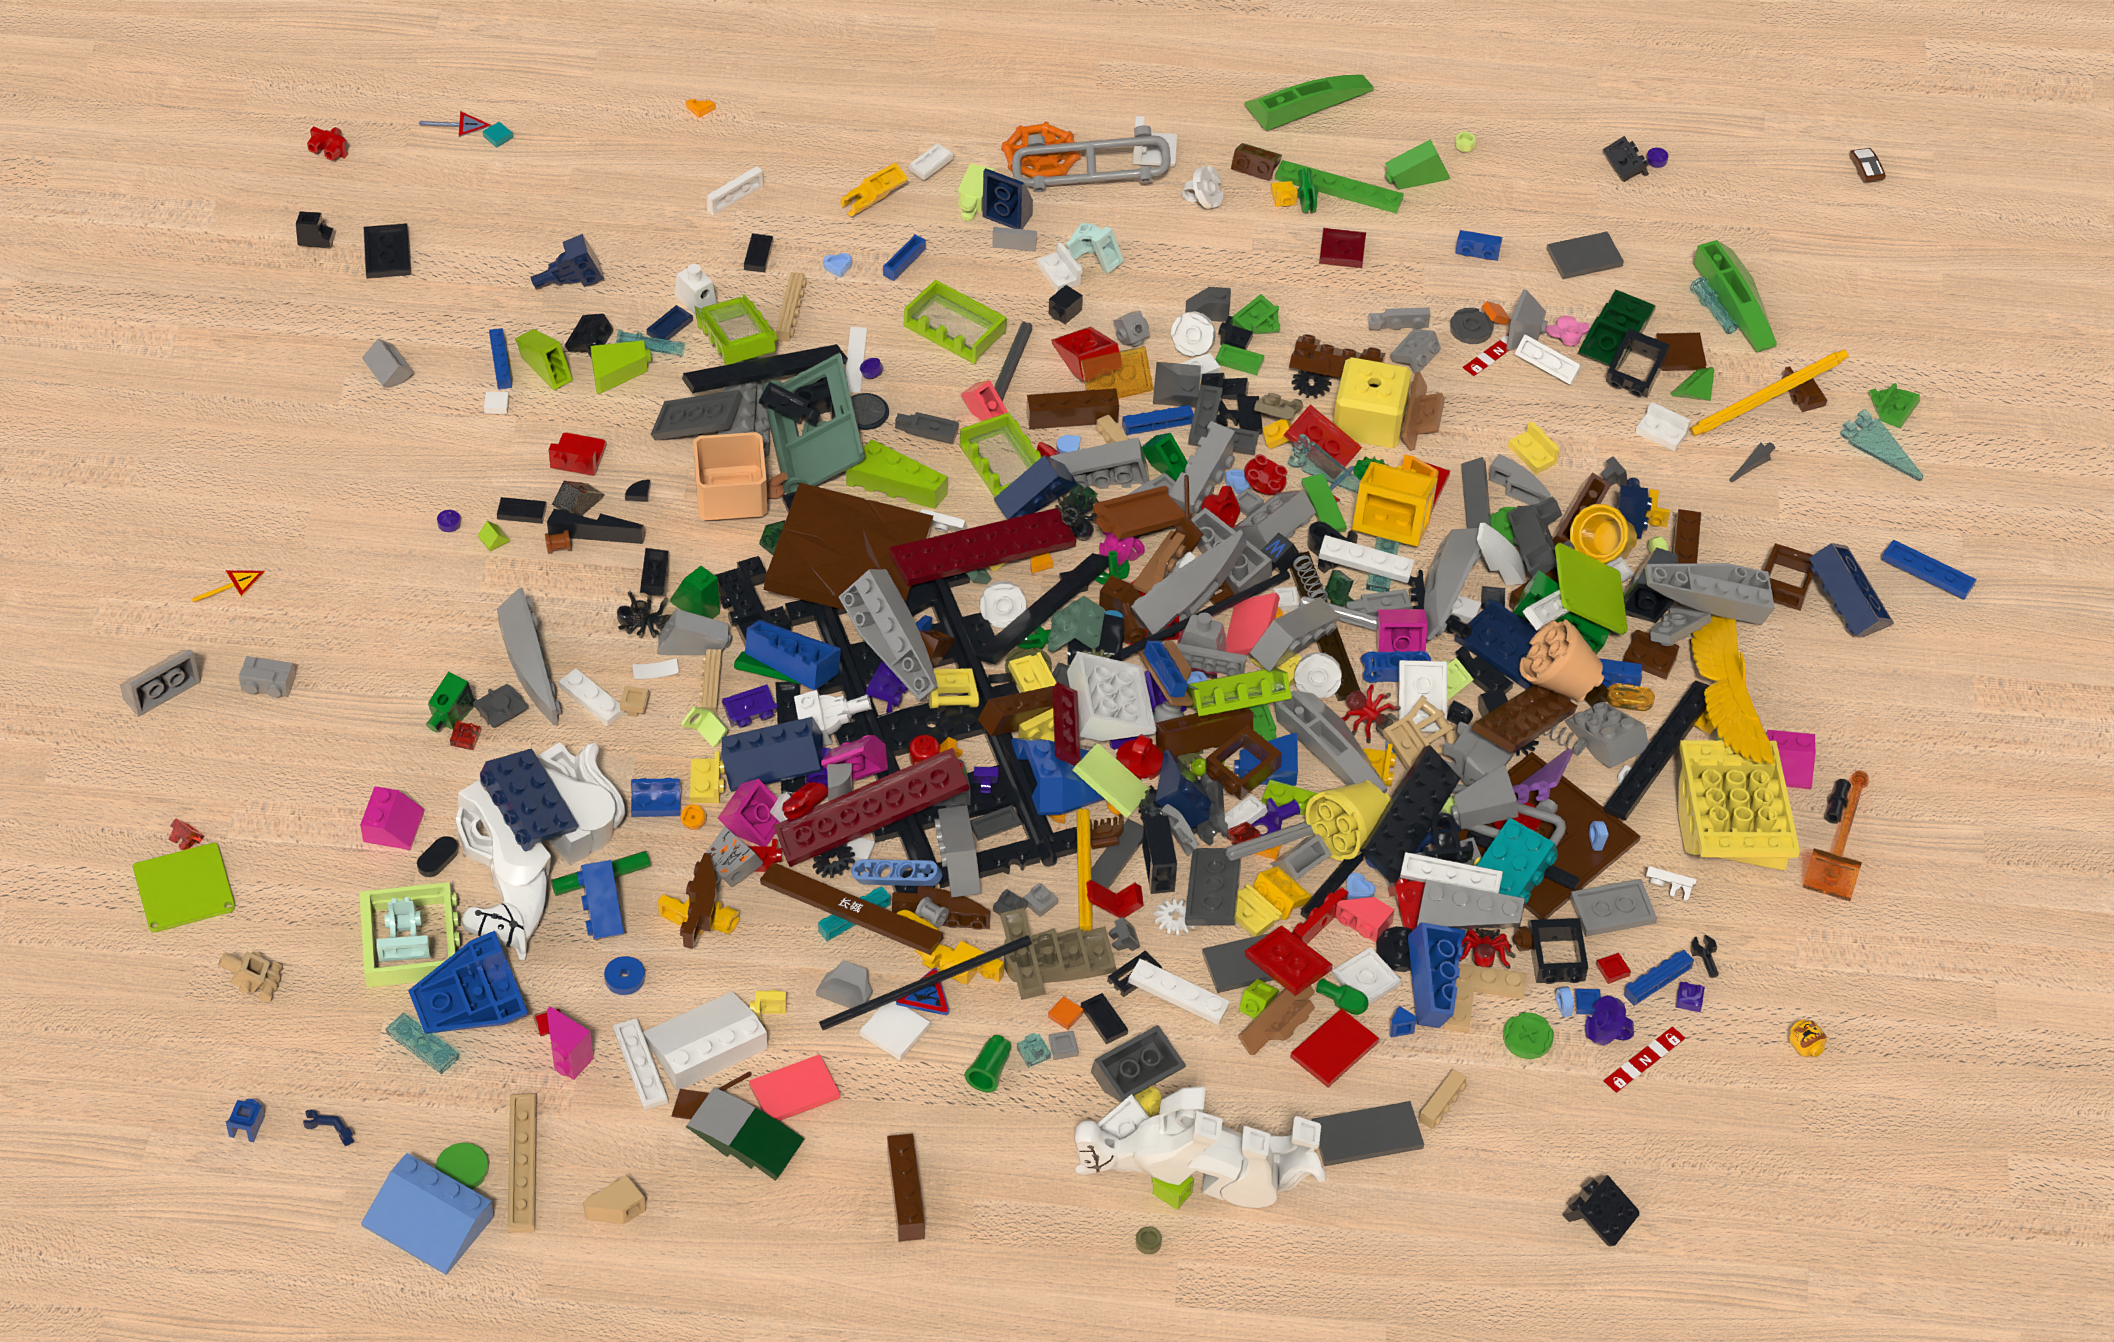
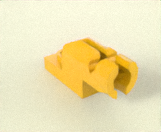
[840,162,908,216]
[658,894,740,936]
[922,940,1004,985]

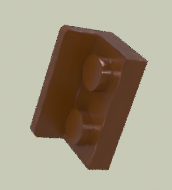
[1231,143,1282,181]
[1782,366,1827,412]
[1623,630,1679,680]

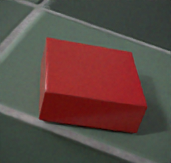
[1596,952,1631,984]

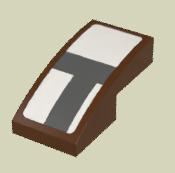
[1850,148,1886,182]

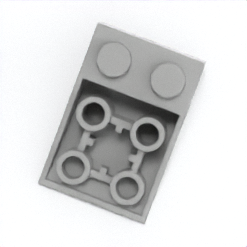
[1565,702,1649,768]

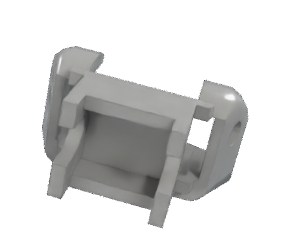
[1443,722,1515,787]

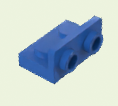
[1455,230,1502,261]
[1599,658,1642,692]
[631,778,681,817]

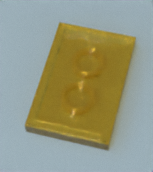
[1080,346,1154,398]

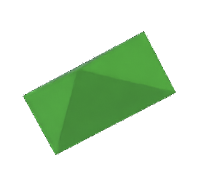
[1670,367,1714,401]

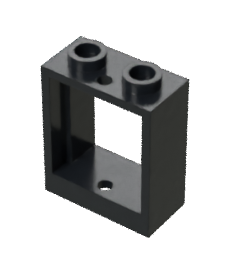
[1606,329,1670,398]
[1142,816,1177,894]
[1529,918,1588,984]

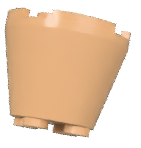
[1520,619,1604,702]

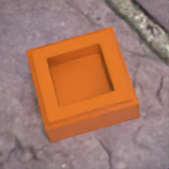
[1482,301,1511,325]
[1048,996,1084,1030]

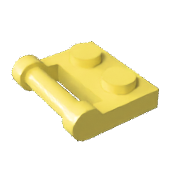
[929,669,979,708]

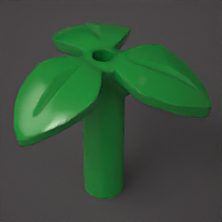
[1095,551,1130,585]

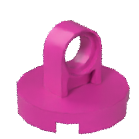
[1099,532,1145,566]

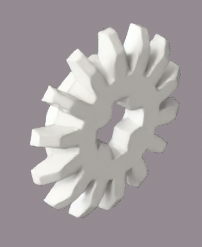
[1154,898,1195,936]

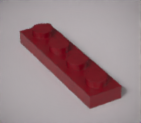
[1052,682,1081,766]

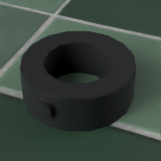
[988,673,1012,683]

